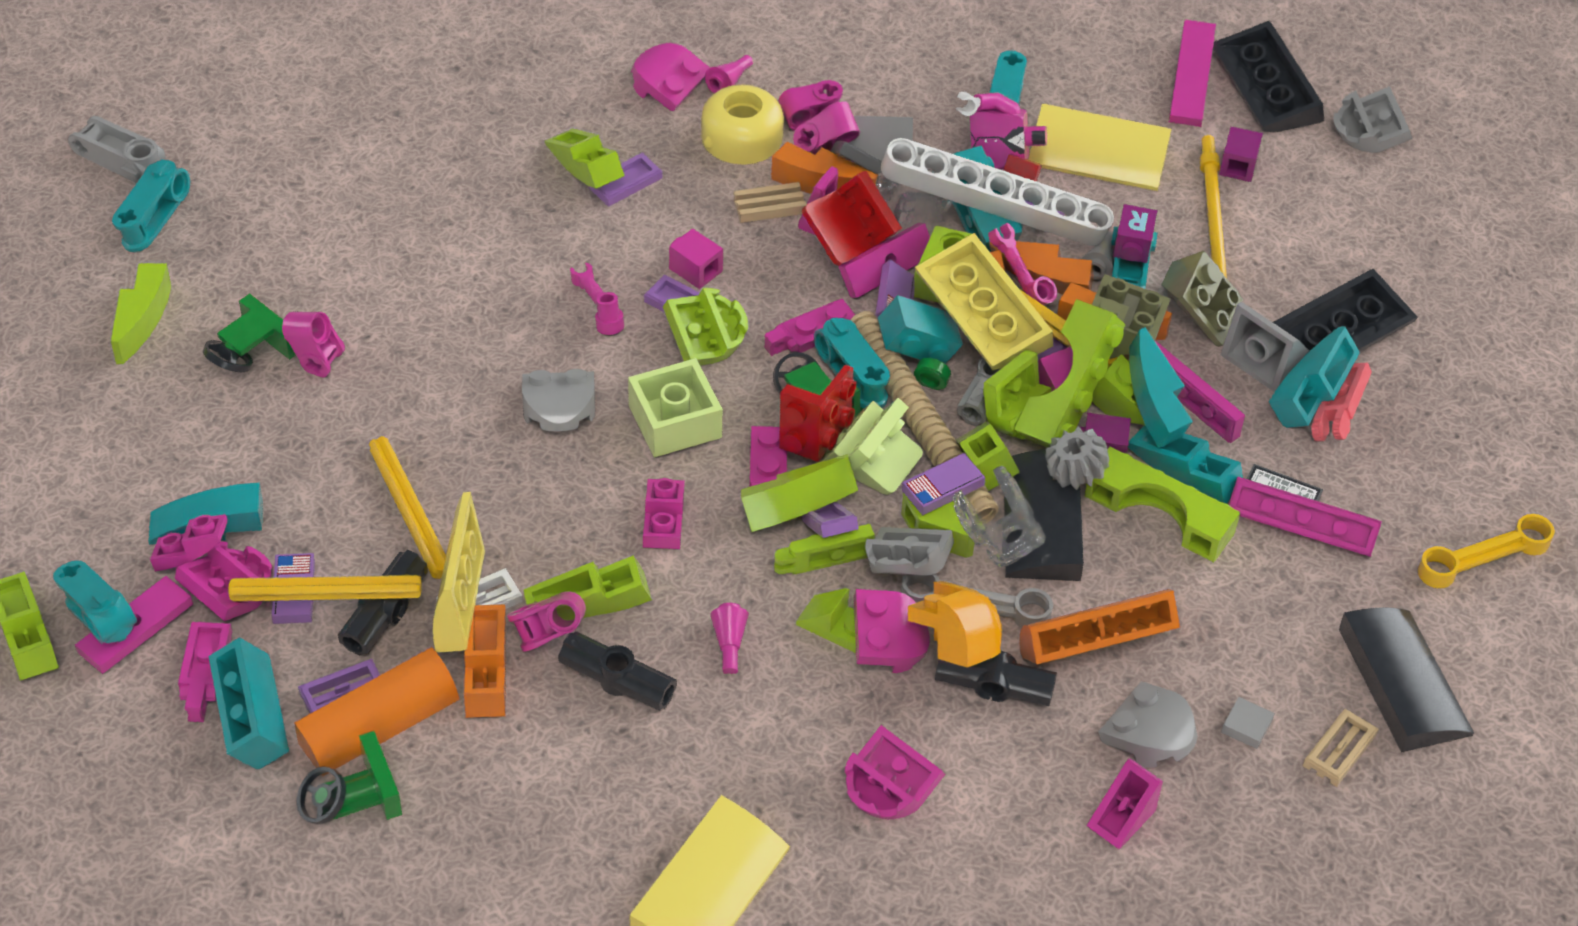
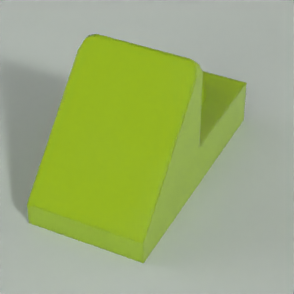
[796,588,856,653]

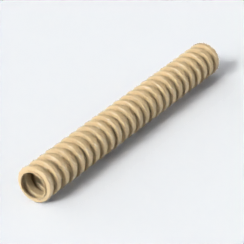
[851,311,999,526]

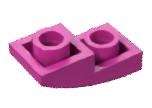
[643,478,685,549]
[150,514,228,572]

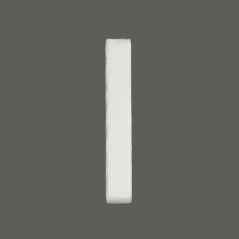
[881,138,1114,246]

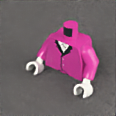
[956,91,1047,171]

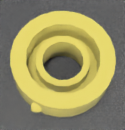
[701,84,784,165]

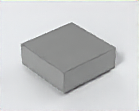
[1221,697,1275,749]

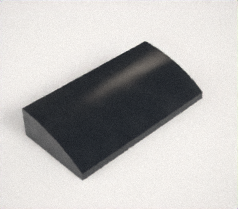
[1213,20,1324,132]
[1272,268,1418,351]
[1003,449,1084,581]
[1339,607,1474,753]

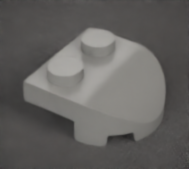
[1334,86,1413,153]
[522,369,595,431]
[865,527,954,576]
[1099,681,1197,768]

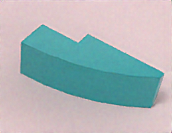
[1269,326,1360,428]
[1129,327,1193,448]
[1128,426,1243,504]
[148,482,263,545]

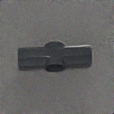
[338,550,428,656]
[558,631,677,711]
[935,651,1057,706]

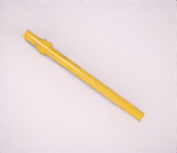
[1200,135,1227,278]

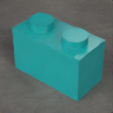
[878,295,963,364]

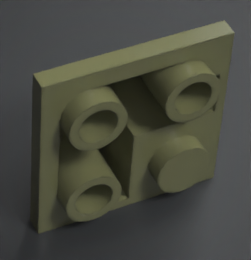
[1161,251,1243,347]
[1092,274,1171,359]

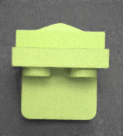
[821,398,923,495]

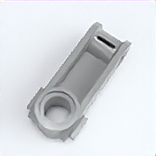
[68,116,166,183]

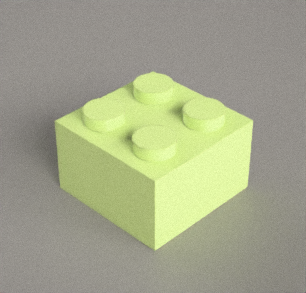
[628,358,723,458]

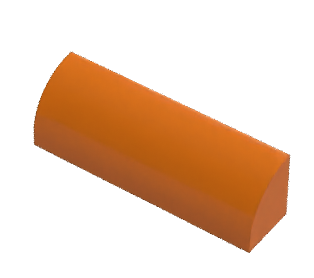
[1020,589,1180,664]
[294,647,460,777]

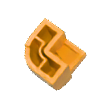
[908,581,1002,668]

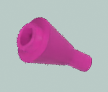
[705,55,753,93]
[710,602,749,674]

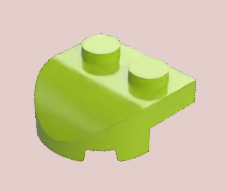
[663,288,748,366]
[983,350,1051,439]

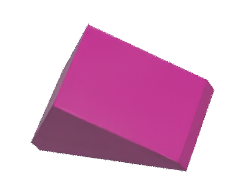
[1086,758,1163,849]

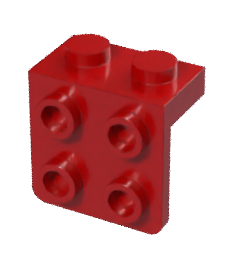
[802,170,902,266]
[779,365,856,462]

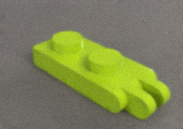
[774,524,875,574]

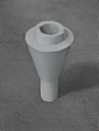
[1081,231,1113,281]

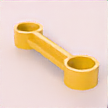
[1418,514,1555,588]

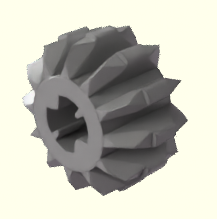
[1045,426,1110,490]

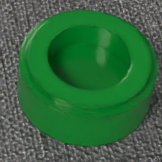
[914,358,952,390]

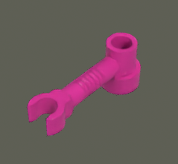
[988,223,1057,306]
[570,263,624,335]

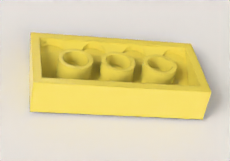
[1028,104,1171,191]
[915,233,1053,370]
[433,492,485,653]
[630,795,790,926]

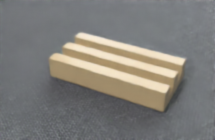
[734,182,806,223]
[1303,709,1379,787]

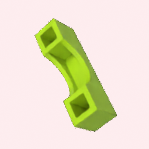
[1014,299,1126,448]
[1084,447,1240,562]

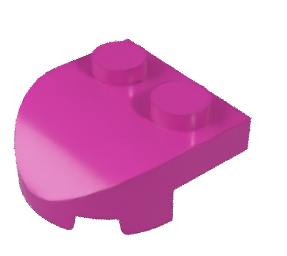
[631,43,710,112]
[174,541,272,621]
[853,589,930,673]
[845,725,945,820]

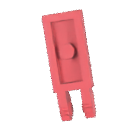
[1311,362,1372,441]

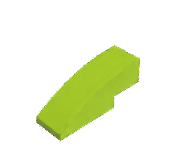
[544,128,625,189]
[111,263,172,364]
[741,454,858,532]
[523,555,652,620]
[0,571,59,681]

